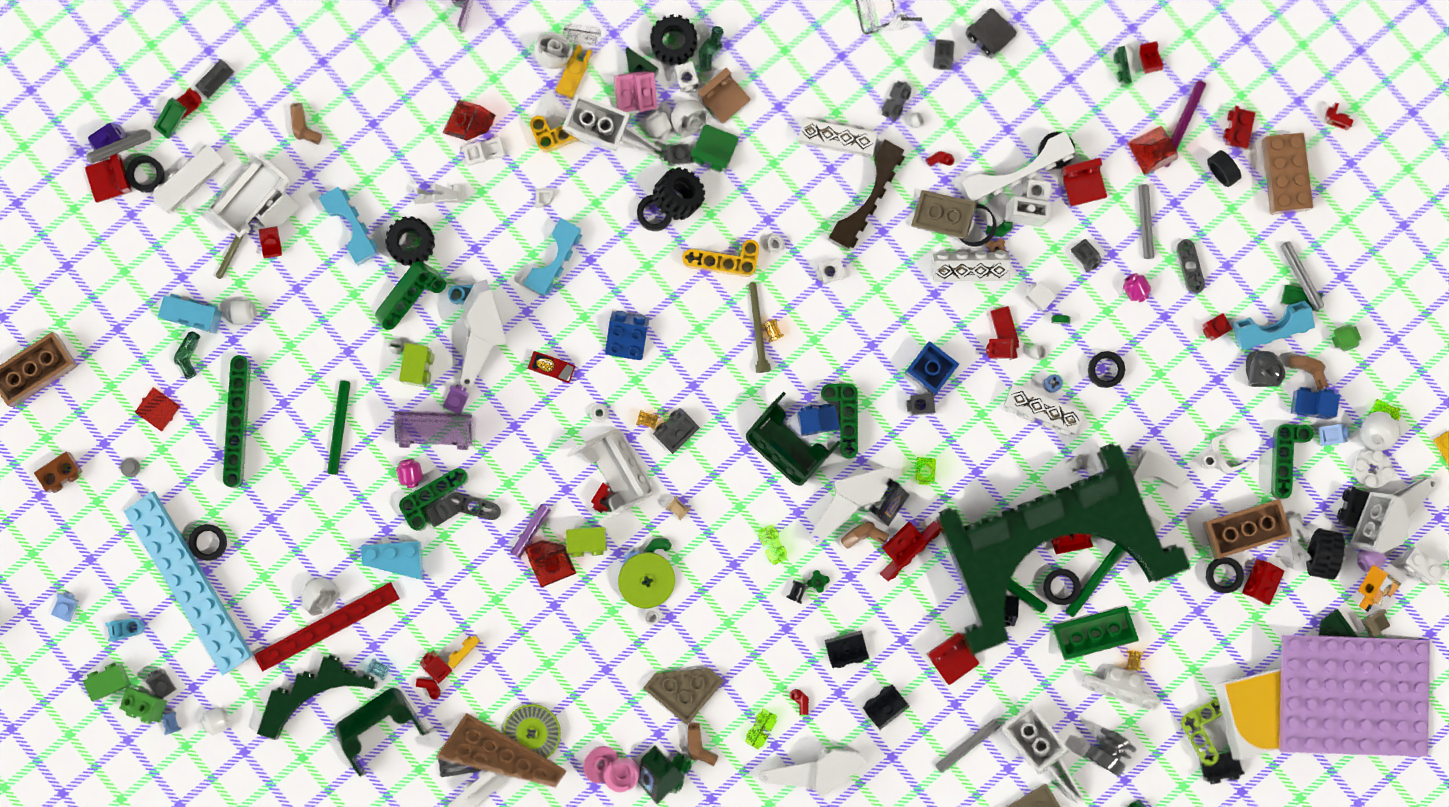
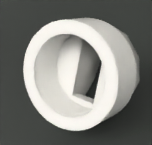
[908,111,924,128]
[388,339,404,354]
[1030,344,1047,360]
[1065,456,1082,472]
[644,609,660,626]

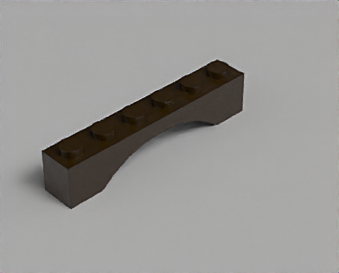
[828,139,905,251]

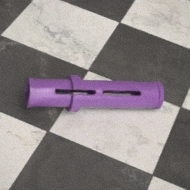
[510,504,551,559]

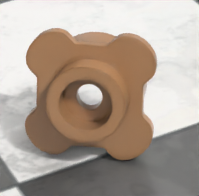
[987,238,1008,252]

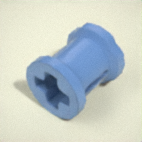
[1043,374,1063,393]
[161,711,182,735]

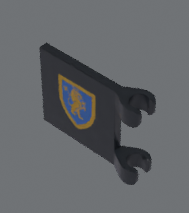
[869,478,909,527]

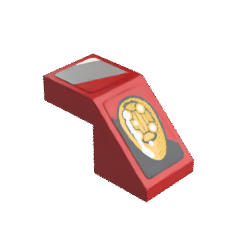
[527,351,575,384]

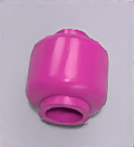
[1123,273,1152,303]
[396,459,423,488]

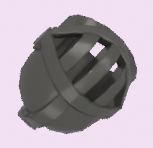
[1245,351,1285,387]

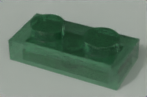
[1113,46,1132,88]

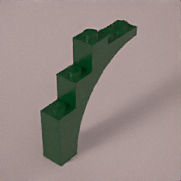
[257,654,378,740]

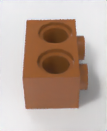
[34,451,83,493]

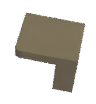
[1361,609,1390,637]

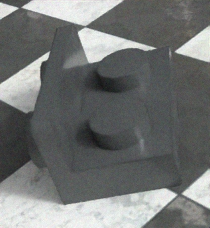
[653,408,700,454]

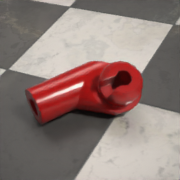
[925,151,955,167]
[416,678,441,700]

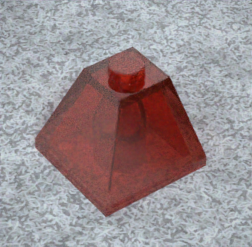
[442,99,496,141]
[1127,125,1179,176]
[524,540,577,588]

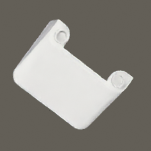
[208,154,290,238]

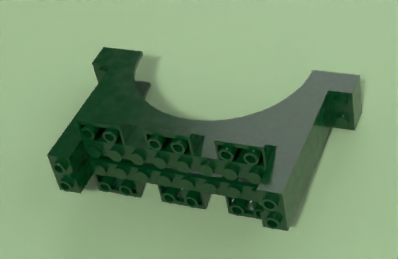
[935,442,1191,655]

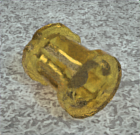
[761,319,785,343]
[636,409,659,431]
[1125,650,1144,671]

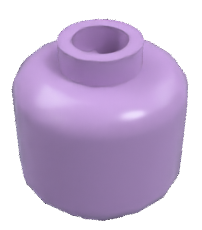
[1357,550,1386,572]

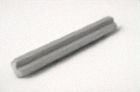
[86,130,151,164]
[1138,184,1155,259]
[1280,241,1324,311]
[935,719,1000,773]

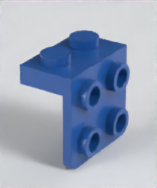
[605,311,650,361]

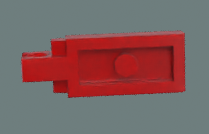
[990,306,1019,360]

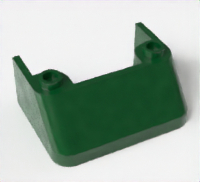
[746,391,841,486]
[335,688,429,777]

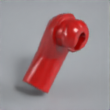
[789,689,809,715]

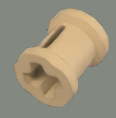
[666,496,691,521]

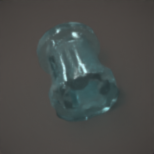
[366,657,391,681]

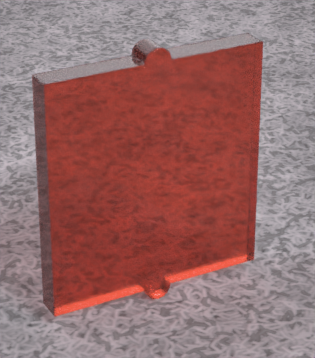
[135,387,181,432]

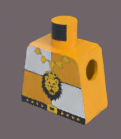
[1358,564,1401,612]

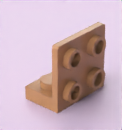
[698,67,751,124]

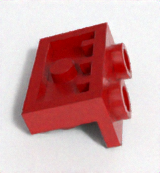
[1223,105,1256,150]

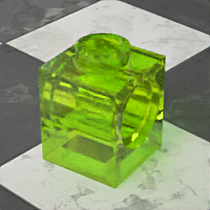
[914,457,936,486]

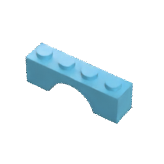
[318,186,378,266]
[524,218,583,297]
[1232,301,1315,350]

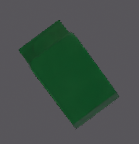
[625,47,659,77]

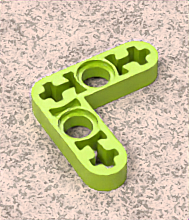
[1180,697,1223,766]

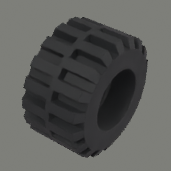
[650,14,698,66]
[653,167,705,220]
[385,216,435,266]
[1306,528,1345,580]

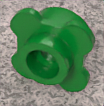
[807,570,830,593]

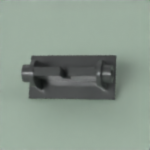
[195,59,235,99]
[881,80,912,122]

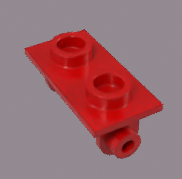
[1051,534,1093,555]

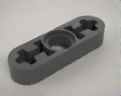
[1176,239,1205,294]
[448,493,501,520]

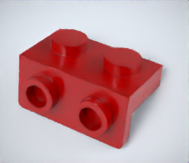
[1242,559,1285,606]

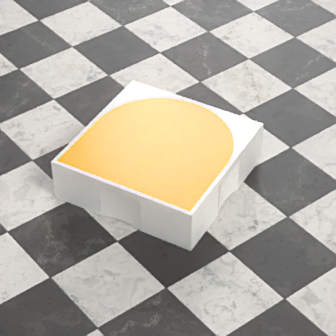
[1214,667,1281,760]

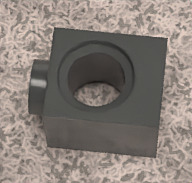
[906,393,935,416]

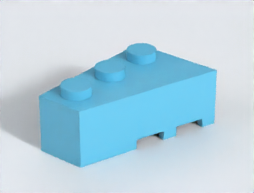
[157,293,223,334]
[361,541,424,580]

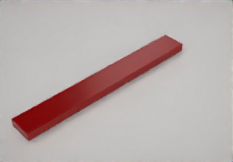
[254,582,400,672]

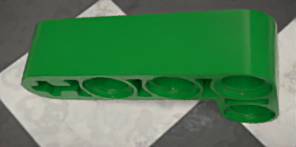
[375,261,446,330]
[821,384,858,460]
[1271,424,1314,500]
[399,468,469,531]

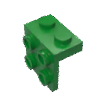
[690,124,739,173]

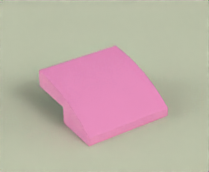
[613,72,658,112]

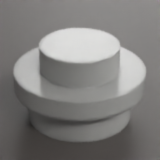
[120,458,140,477]

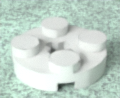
[1353,450,1393,489]

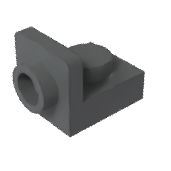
[933,39,955,70]
[663,144,691,166]
[1070,238,1102,273]
[425,497,459,527]
[145,669,177,699]

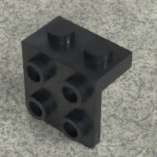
[965,8,1017,60]

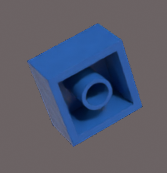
[905,341,960,396]

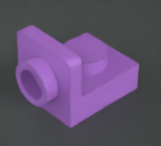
[442,384,470,415]

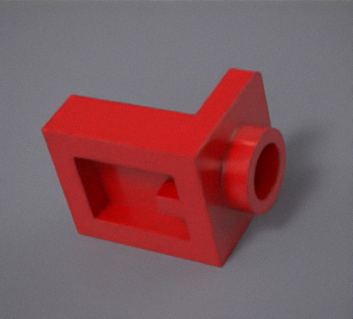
[1325,102,1354,131]
[258,227,282,259]
[1202,313,1233,341]
[986,339,1013,360]
[591,483,610,513]
[420,650,453,684]

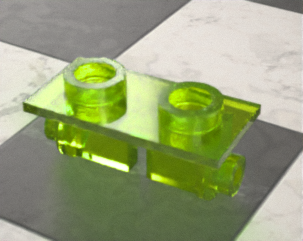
[758,524,788,565]
[744,708,778,750]

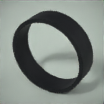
[959,203,997,247]

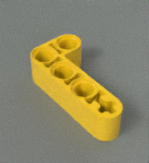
[530,115,579,153]
[682,239,759,277]

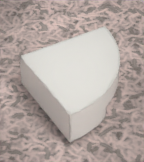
[535,189,555,209]

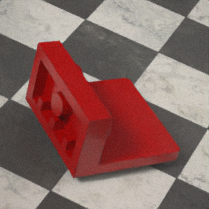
[85,154,133,203]
[1061,158,1107,207]
[926,632,979,685]

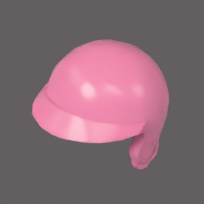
[604,757,640,792]

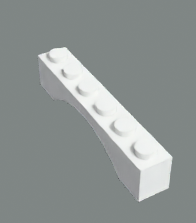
[962,131,1076,204]

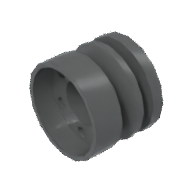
[1085,727,1137,777]

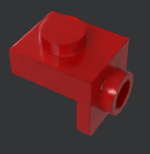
[1138,41,1164,74]
[176,88,202,120]

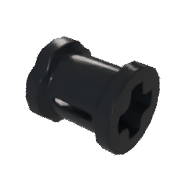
[786,580,809,604]

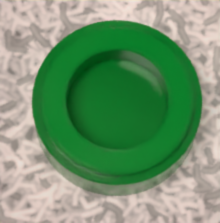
[1051,315,1071,325]

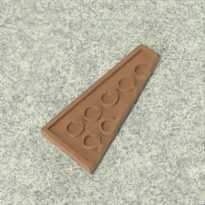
[436,713,567,788]

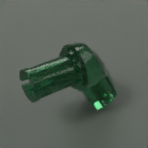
[698,26,724,72]
[173,331,201,380]

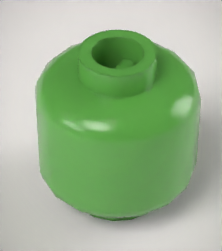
[1332,324,1362,352]

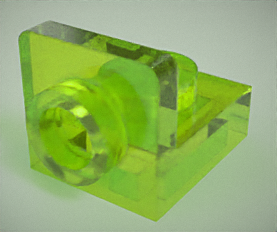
[1368,399,1401,421]

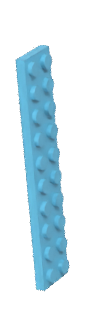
[124,491,254,676]

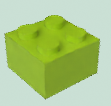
[399,343,435,388]
[566,527,608,557]

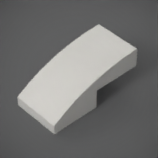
[462,137,507,166]

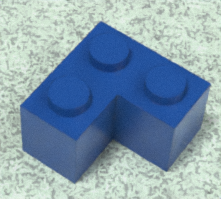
[1290,387,1340,420]
[797,403,839,437]

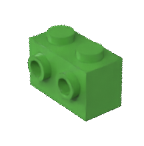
[82,662,131,702]
[119,687,167,725]

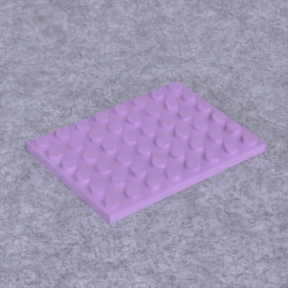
[1279,635,1430,757]

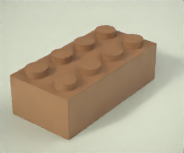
[1261,132,1313,215]
[0,332,78,408]
[1202,499,1292,559]

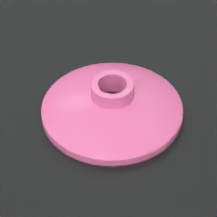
[583,746,618,783]

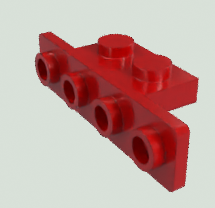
[879,521,941,582]

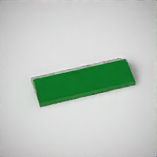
[1053,606,1139,661]

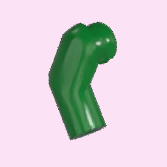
[985,219,1013,237]
[643,538,672,553]

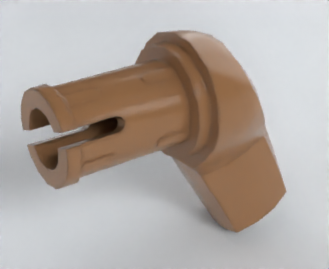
[290,102,323,145]
[1289,355,1329,390]
[841,521,890,549]
[687,722,719,767]

